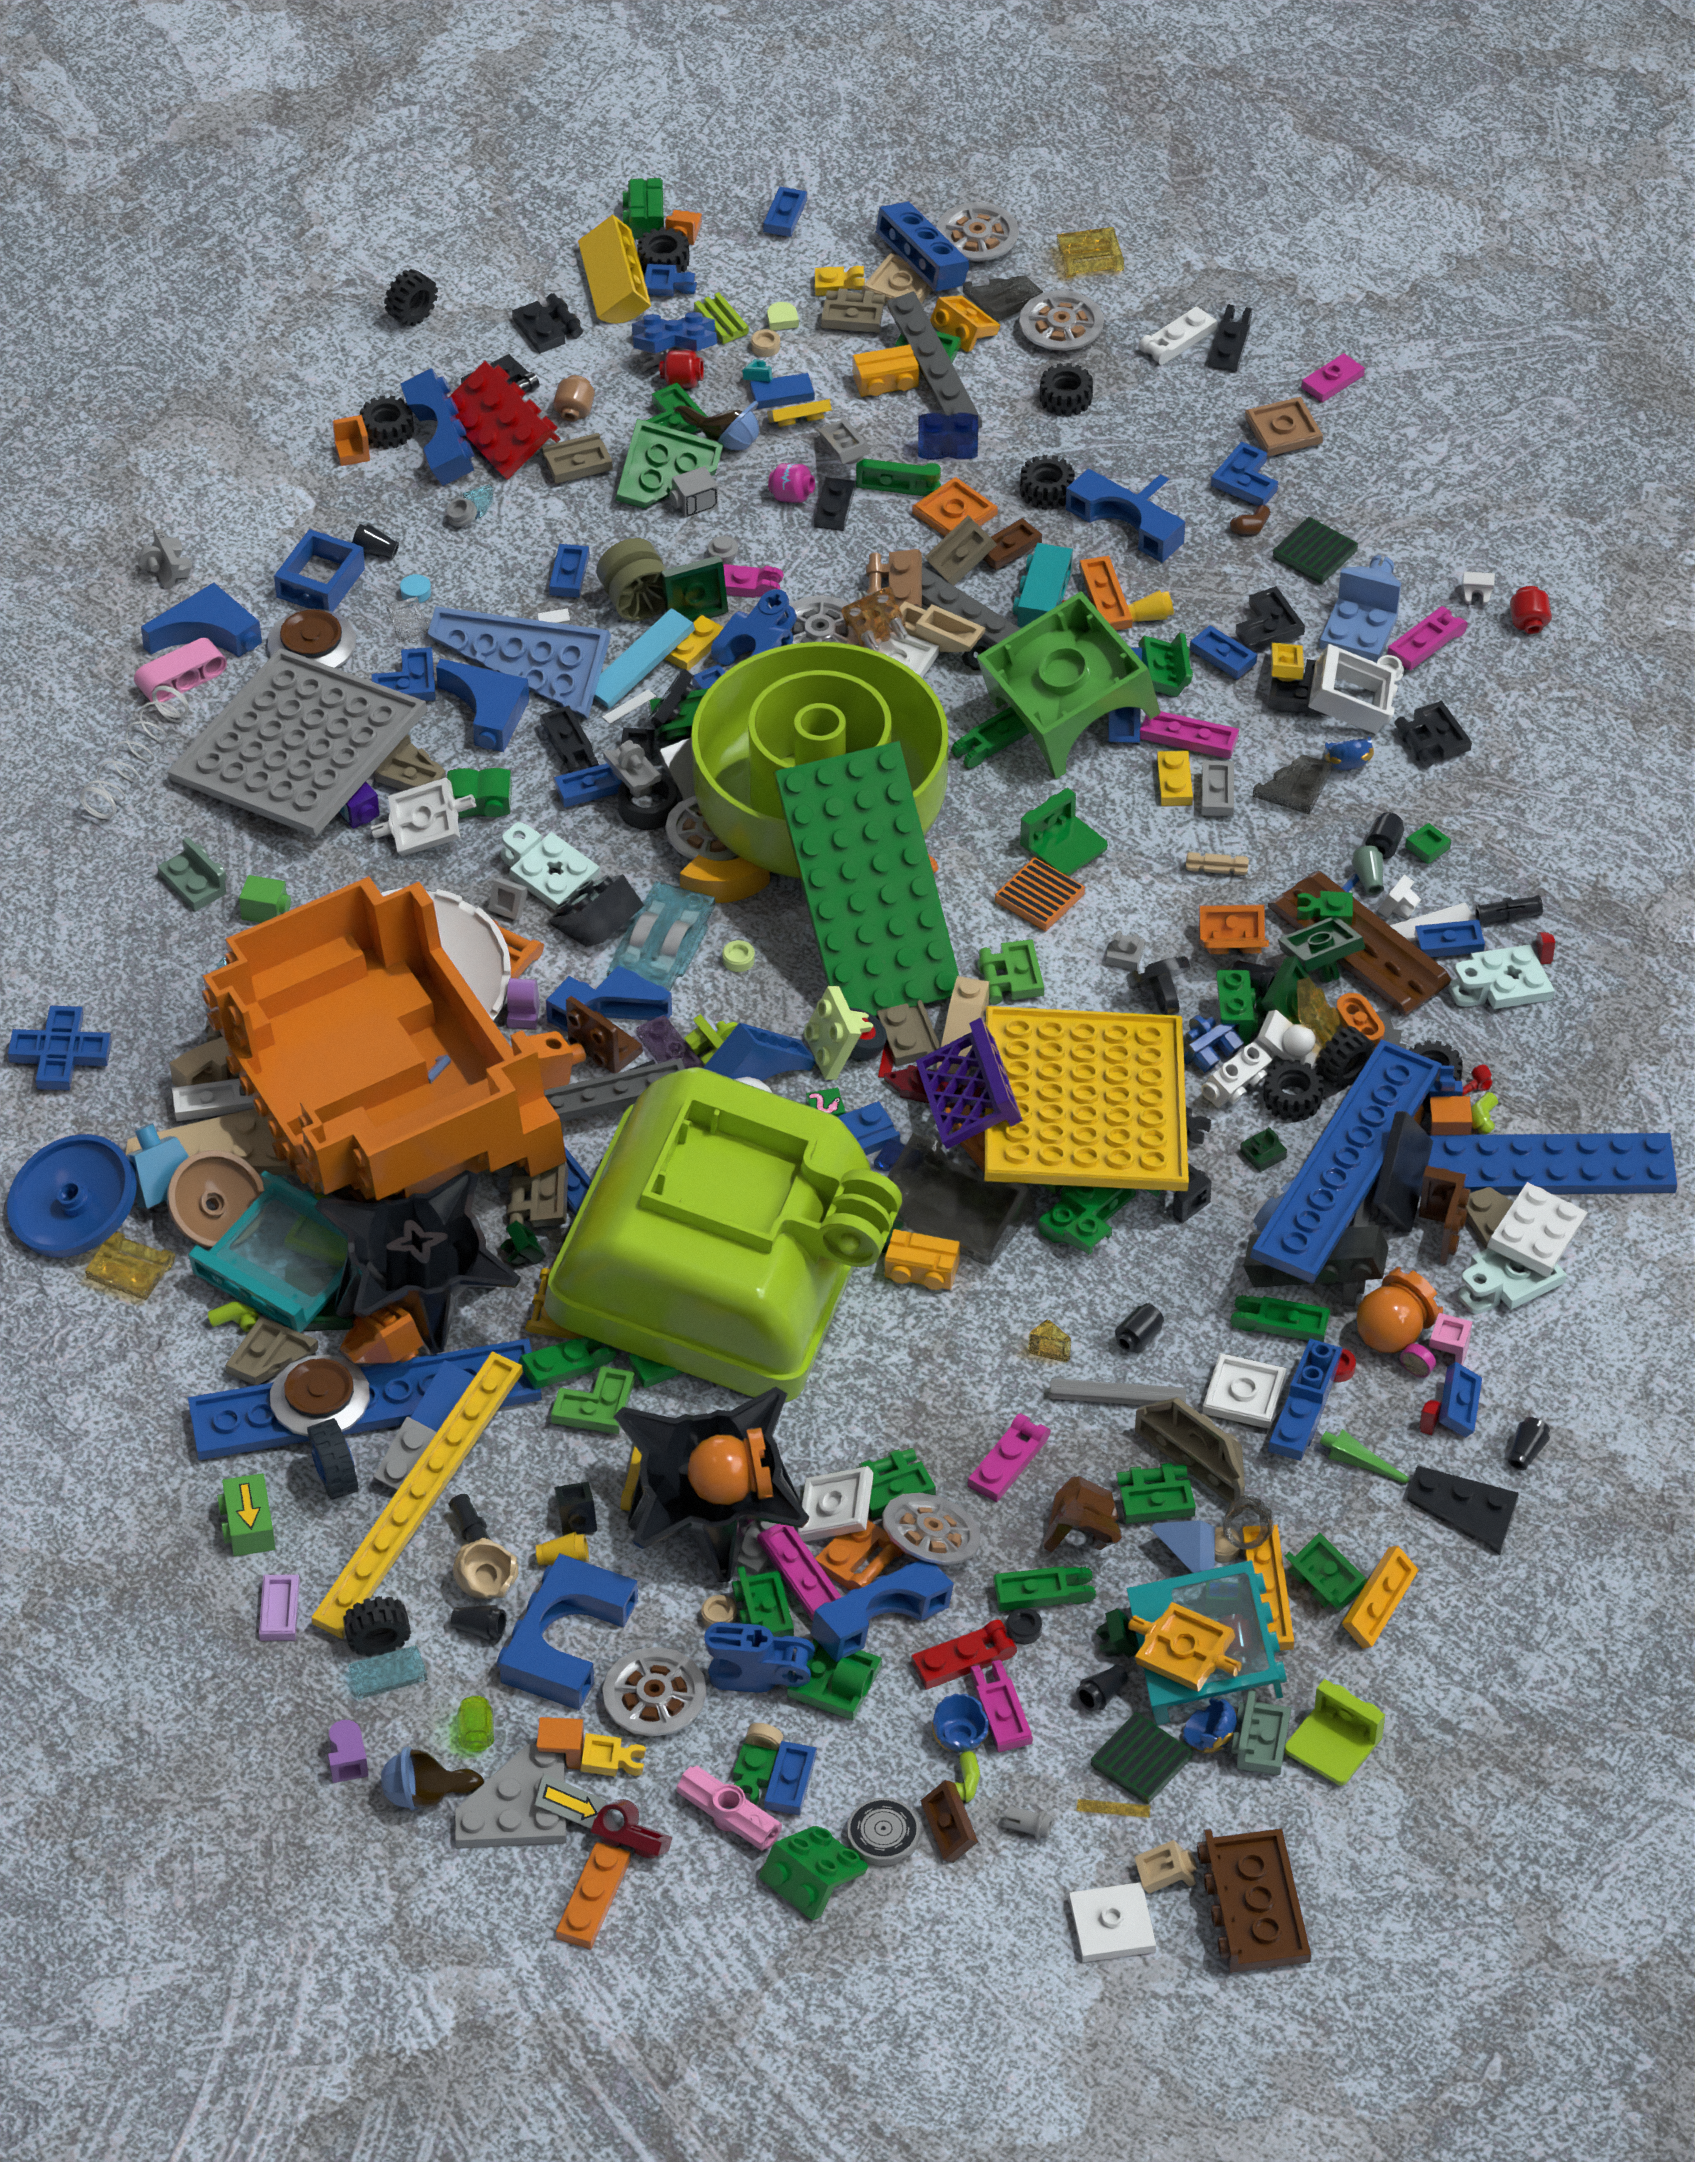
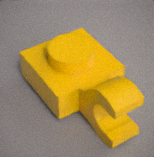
[815,266,865,296]

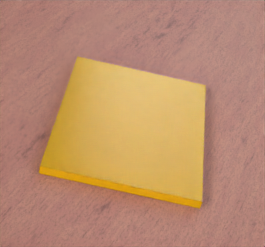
[984,1006,1189,1191]

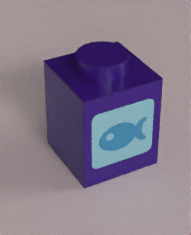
[338,781,380,829]

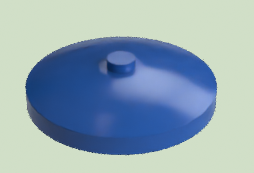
[7,1134,137,1258]

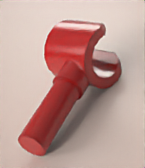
[1462,1064,1493,1096]

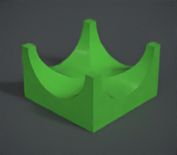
[977,591,1161,779]

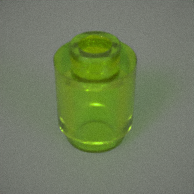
[457,1696,495,1752]

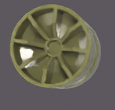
[596,538,667,621]

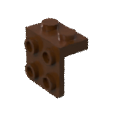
[1419,1165,1470,1265]

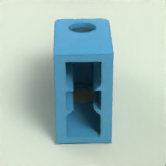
[127,1123,189,1208]

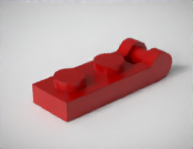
[911,1619,1017,1690]

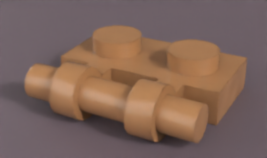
[866,549,922,613]

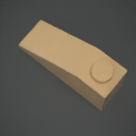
[936,976,989,1077]

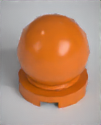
[1356,1267,1443,1353]
[687,1428,773,1505]

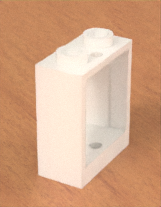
[1309,644,1398,734]

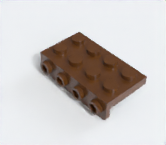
[1197,1828,1311,1973]

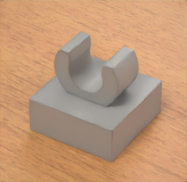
[488,877,528,920]
[1106,931,1145,971]

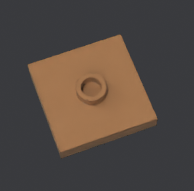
[1245,397,1323,457]

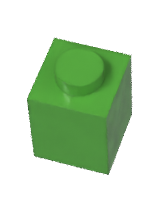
[239,875,291,923]

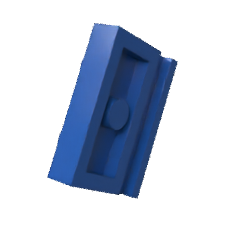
[838,1101,900,1156]

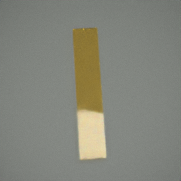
[1077,1799,1151,1818]

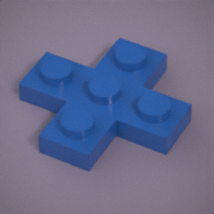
[632,312,717,354]
[8,1005,112,1090]

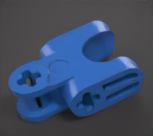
[711,589,797,665]
[704,1622,815,1693]

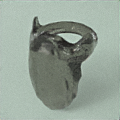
[1223,1495,1274,1550]

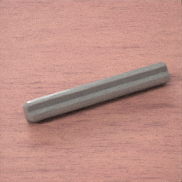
[1049,1378,1186,1405]

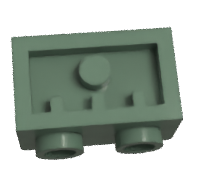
[157,837,227,912]

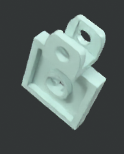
[500,822,600,910]
[1448,945,1555,1009]
[1458,1248,1567,1314]

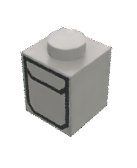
[669,466,718,518]

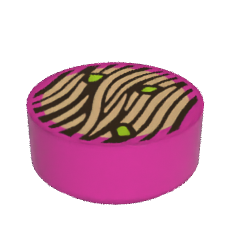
[1400,1344,1436,1378]

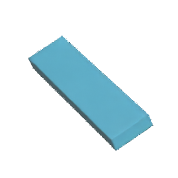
[594,608,695,709]

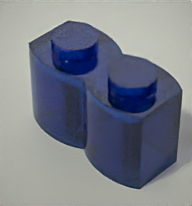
[918,412,979,460]

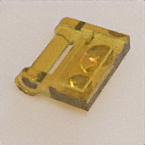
[1056,227,1124,278]
[1297,977,1340,1049]
[85,1231,175,1300]

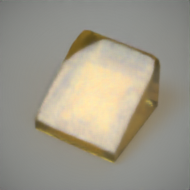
[1028,1319,1071,1363]

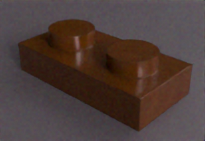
[983,518,1042,570]
[920,1780,978,1863]

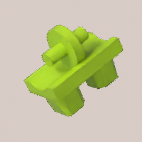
[684,1014,738,1066]

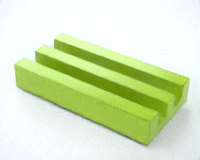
[694,292,749,344]

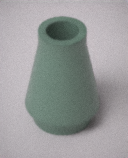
[1351,846,1384,895]

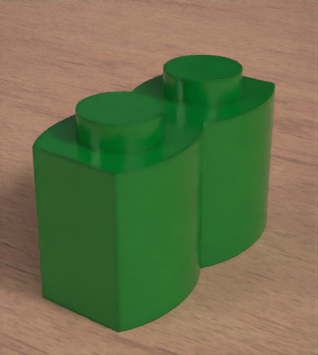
[447,768,512,818]

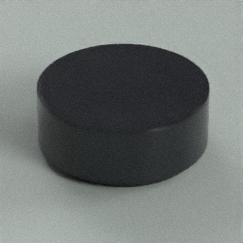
[1006,1608,1042,1645]

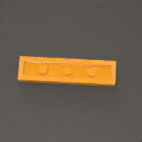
[1242,1524,1294,1652]

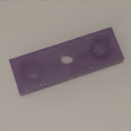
[636,1015,704,1069]

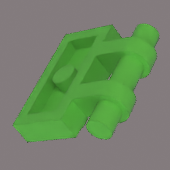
[977,939,1045,1004]

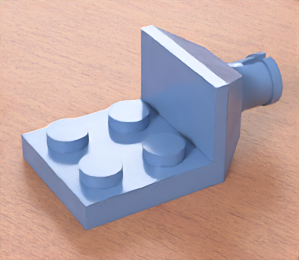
[1319,555,1401,663]

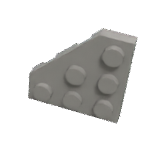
[455,1744,567,1849]

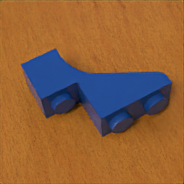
[546,965,672,1032]

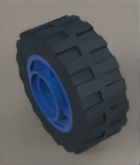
[307,1418,359,1500]

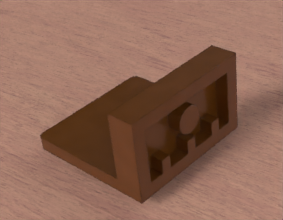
[566,996,643,1074]

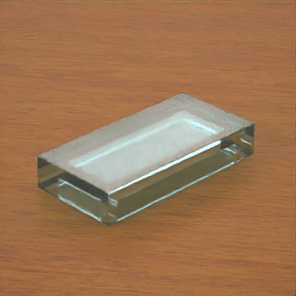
[348,1645,428,1700]

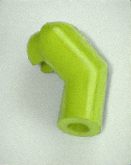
[1471,1092,1498,1135]
[207,1301,259,1332]
[954,1751,981,1803]

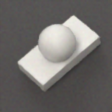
[1257,1010,1320,1068]

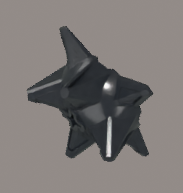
[314,1170,521,1354]
[614,1387,810,1583]

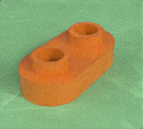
[1336,993,1385,1048]

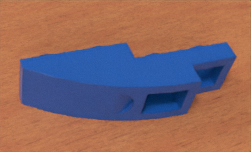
[1268,1339,1343,1461]

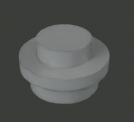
[447,497,477,527]
[708,536,738,564]

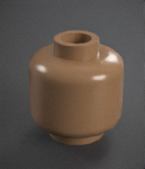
[553,375,595,422]

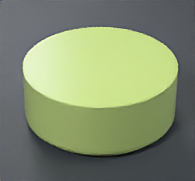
[722,940,755,972]

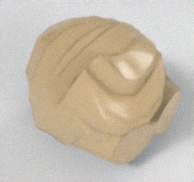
[453,1538,518,1599]

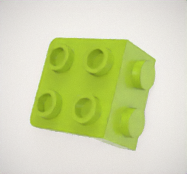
[1285,1678,1386,1786]

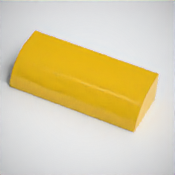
[578,214,651,323]

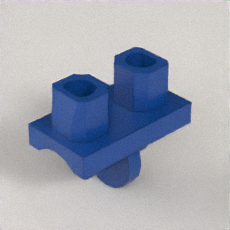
[1184,1015,1244,1073]

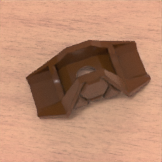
[1043,1476,1122,1552]

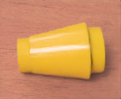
[1128,590,1174,622]
[536,1532,589,1566]

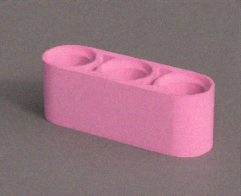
[134,638,227,702]

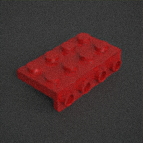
[448,360,561,480]

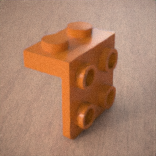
[1199,904,1269,954]

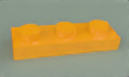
[1342,1545,1419,1649]

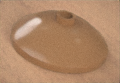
[167,1150,266,1248]

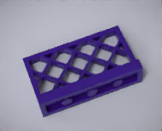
[916,1017,1023,1149]

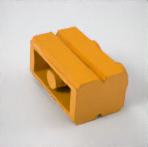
[852,345,919,397]
[885,1229,960,1290]

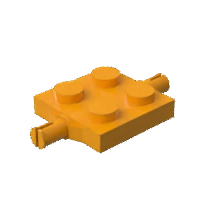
[1129,1602,1242,1692]

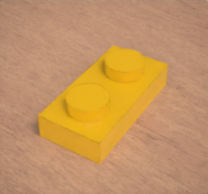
[767,399,832,427]
[664,615,724,671]
[1270,643,1304,682]
[1157,751,1193,806]

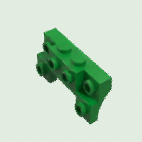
[1038,1185,1160,1255]

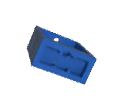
[274,529,365,612]

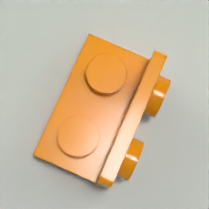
[930,295,1001,352]

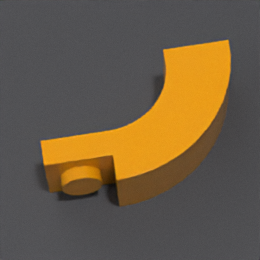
[680,854,770,903]

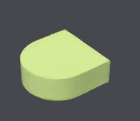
[767,302,799,331]

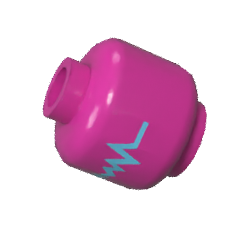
[768,463,815,503]

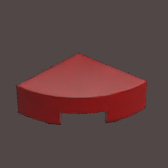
[1536,932,1556,964]
[1419,1400,1442,1435]

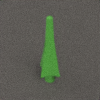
[1320,1429,1409,1483]

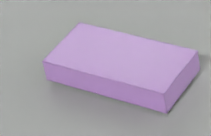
[259,1575,300,1641]

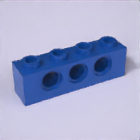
[875,201,969,291]

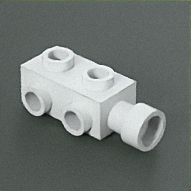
[1201,1038,1277,1109]

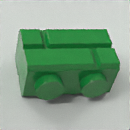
[623,178,664,239]

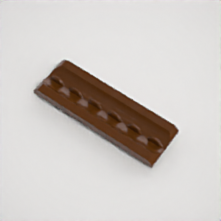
[1268,871,1451,1016]

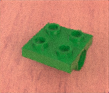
[787,1638,882,1721]

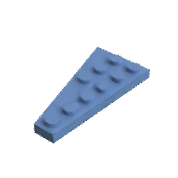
[428,606,611,720]

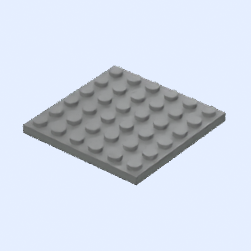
[167,648,428,837]

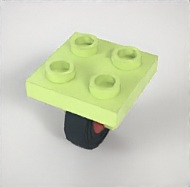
[803,986,887,1080]

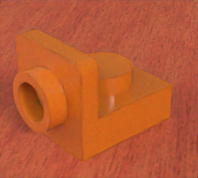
[665,210,702,245]

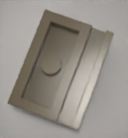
[542,433,613,484]
[924,515,997,586]
[876,1000,941,1067]

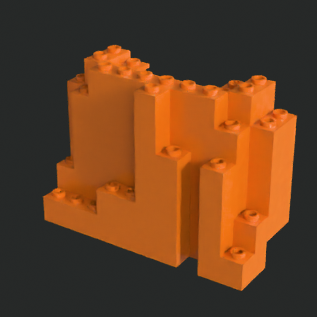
[202,876,567,1200]

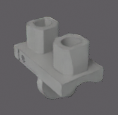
[137,529,192,588]
[603,740,661,799]

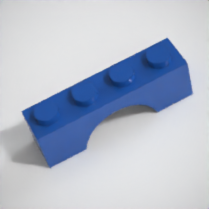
[400,368,474,486]
[1066,468,1185,563]
[810,1560,954,1662]

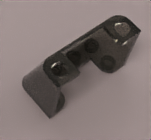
[887,1133,1037,1266]

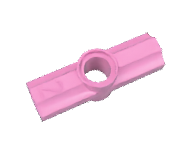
[677,1765,782,1851]

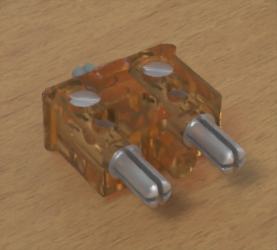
[841,587,908,652]

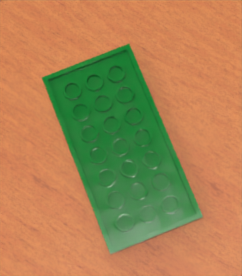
[773,741,959,1016]

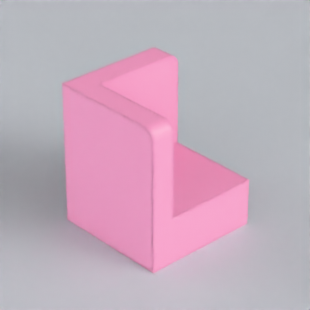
[1429,1313,1472,1365]

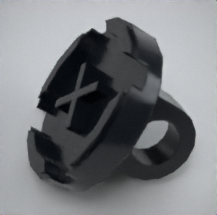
[1126,956,1191,1015]

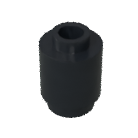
[1365,812,1404,859]
[1115,1303,1164,1353]

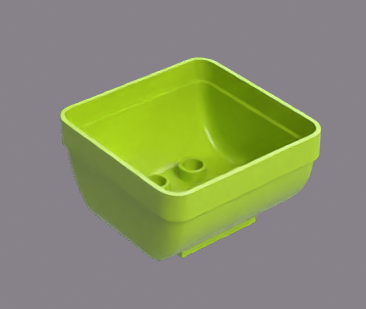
[544,1067,902,1402]

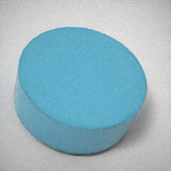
[400,574,431,604]

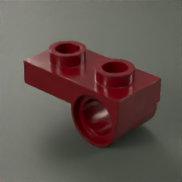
[591,1799,673,1859]

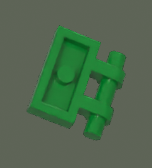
[855,1448,936,1518]
[1116,1463,1196,1524]

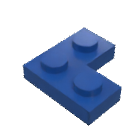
[1211,441,1278,506]
[371,647,436,701]

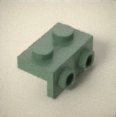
[1231,1690,1291,1775]

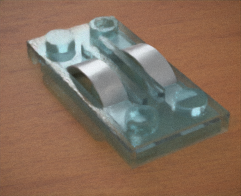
[607,881,715,992]

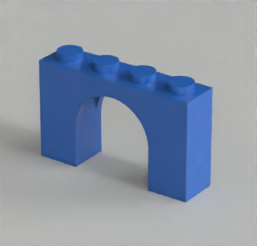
[497,1553,638,1711]

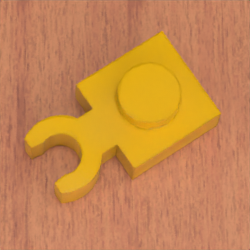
[580,1733,646,1777]

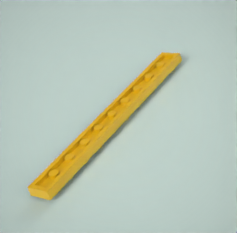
[311,1351,523,1639]

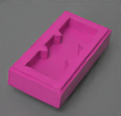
[1301,353,1365,403]

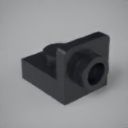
[1173,1163,1212,1224]
[554,1481,597,1536]

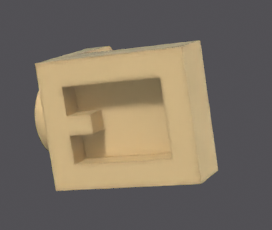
[1135,1840,1197,1894]

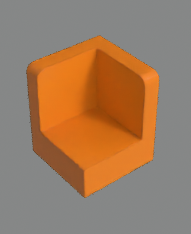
[332,415,370,466]
[1430,1096,1472,1135]
[537,1717,584,1769]

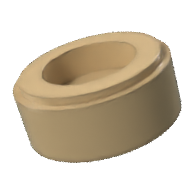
[751,329,780,357]
[1215,1526,1241,1562]
[701,1595,737,1628]
[745,1723,783,1751]

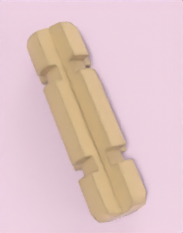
[1186,852,1249,875]

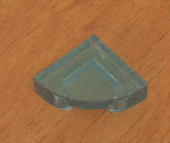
[463,484,494,520]

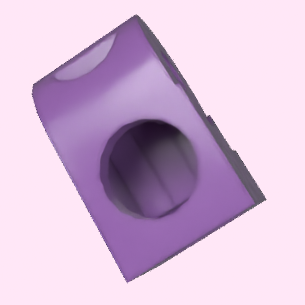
[507,978,540,1029]
[328,1720,369,1783]

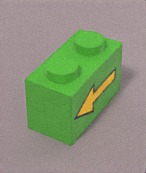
[217,1473,276,1557]

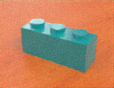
[1013,543,1073,628]

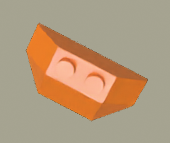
[339,1305,424,1363]

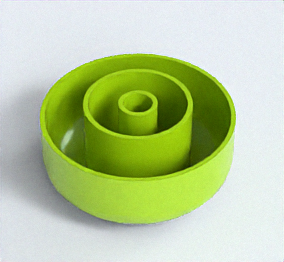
[691,642,949,878]

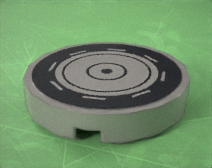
[847,1798,920,1866]

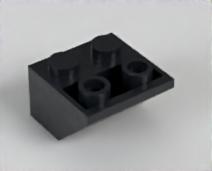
[548,874,645,947]

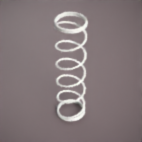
[79,686,189,819]

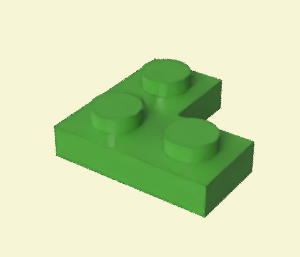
[551,1366,635,1434]

